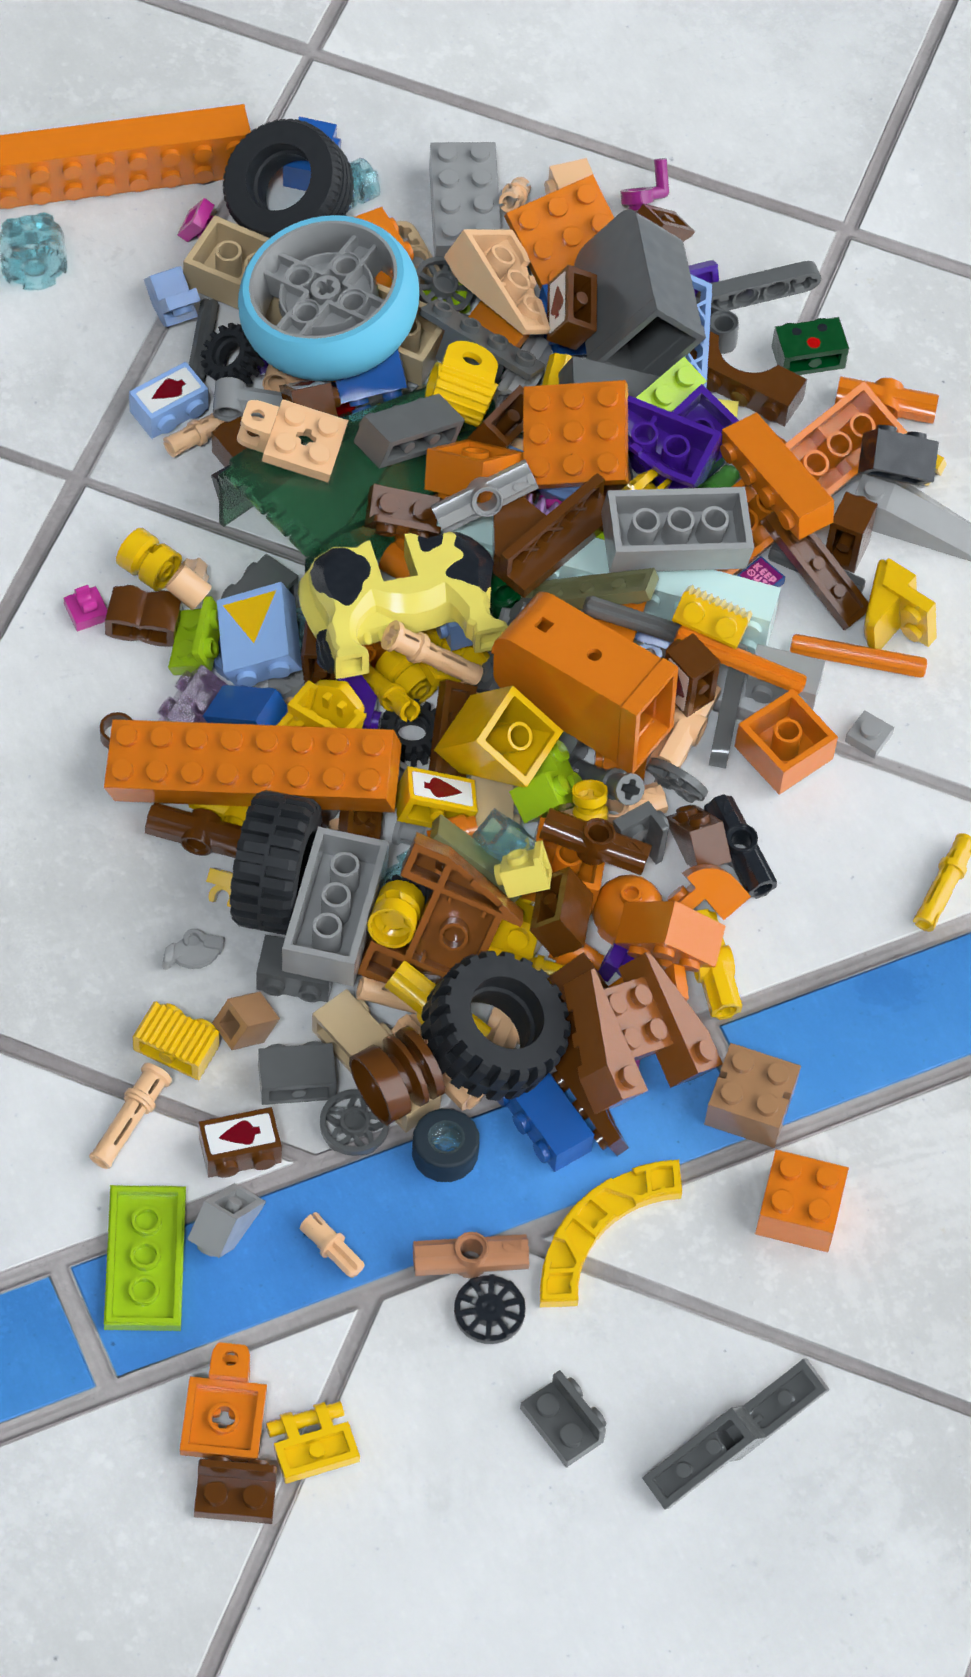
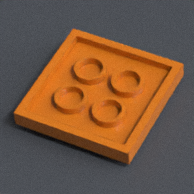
[504,174,614,290]
[523,380,628,489]

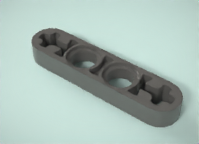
[696,261,822,311]
[708,651,750,769]

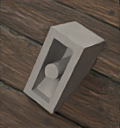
[187,1183,266,1258]

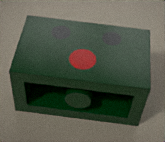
[771,317,849,375]

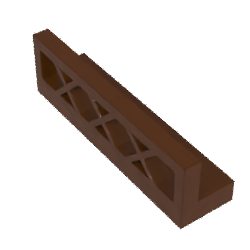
[499,473,605,598]

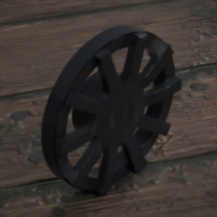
[454,1274,526,1344]

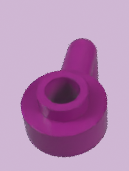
[620,158,669,211]

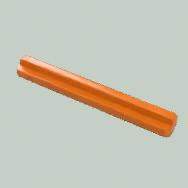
[674,626,807,694]
[790,634,927,678]

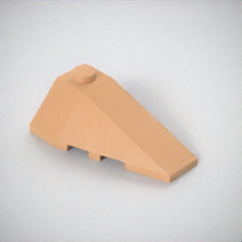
[444,229,551,335]

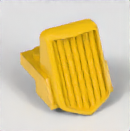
[863,558,937,649]
[277,680,366,729]

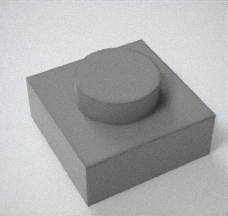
[845,710,894,759]

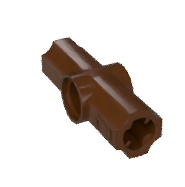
[145,802,242,858]
[539,808,652,875]

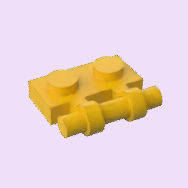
[266,1401,360,1484]

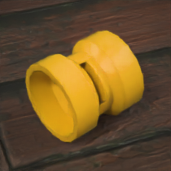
[572,779,608,821]

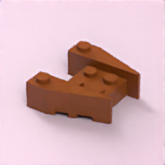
[358,832,524,985]
[563,951,723,1114]

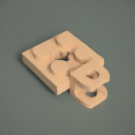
[237,399,349,483]

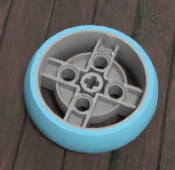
[238,215,419,381]

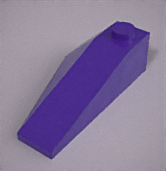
[628,395,722,488]

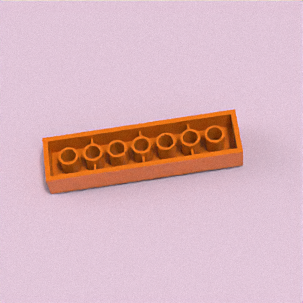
[0,104,251,209]
[717,381,907,575]
[104,719,402,813]

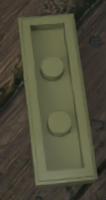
[430,814,522,903]

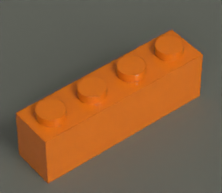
[720,412,834,540]

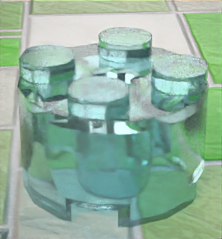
[0,212,68,290]

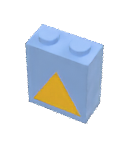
[217,582,302,687]

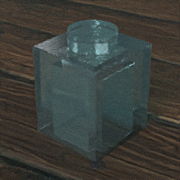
[472,808,536,862]

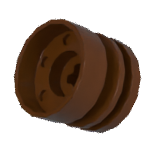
[349,1026,445,1125]

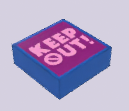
[737,556,785,587]

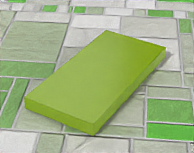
[104,1185,186,1331]

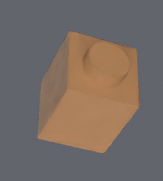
[212,992,280,1050]

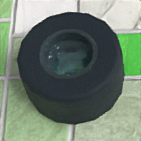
[412,1108,479,1182]

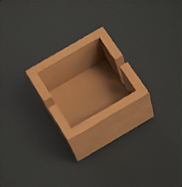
[704,1043,801,1148]

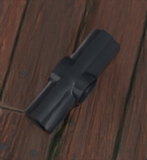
[703,794,777,899]

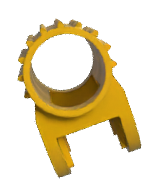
[425,341,499,427]

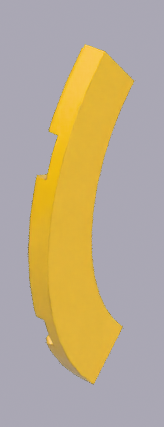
[540,1159,682,1308]

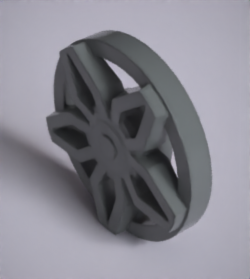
[645,758,708,803]
[320,1089,390,1156]

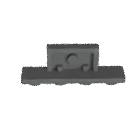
[419,299,545,384]

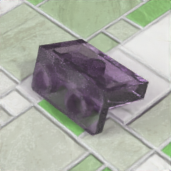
[157,664,228,723]

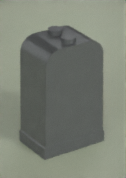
[574,209,706,377]

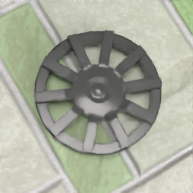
[416,256,473,312]

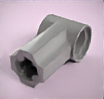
[213,377,282,422]

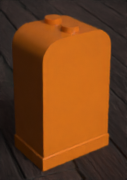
[491,592,678,773]

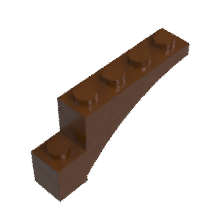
[548,952,629,1156]

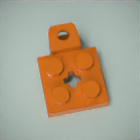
[180,1342,267,1462]

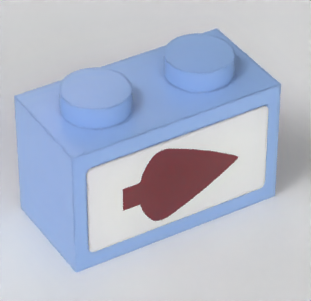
[129,362,209,439]

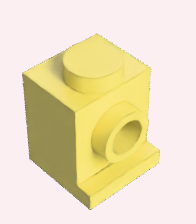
[494,840,553,898]

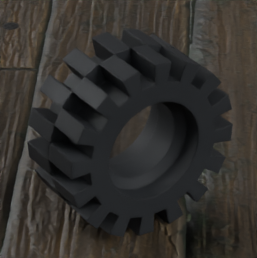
[200,323,265,385]
[380,699,436,767]

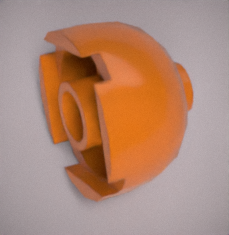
[592,874,663,945]

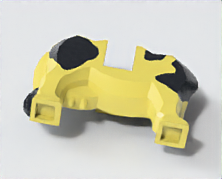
[298,532,508,679]

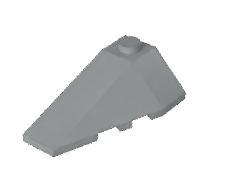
[855,474,971,561]

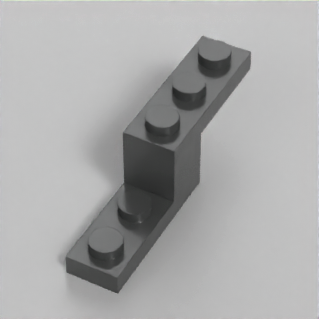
[642,1358,830,1510]

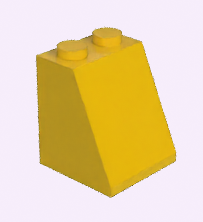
[434,685,563,788]

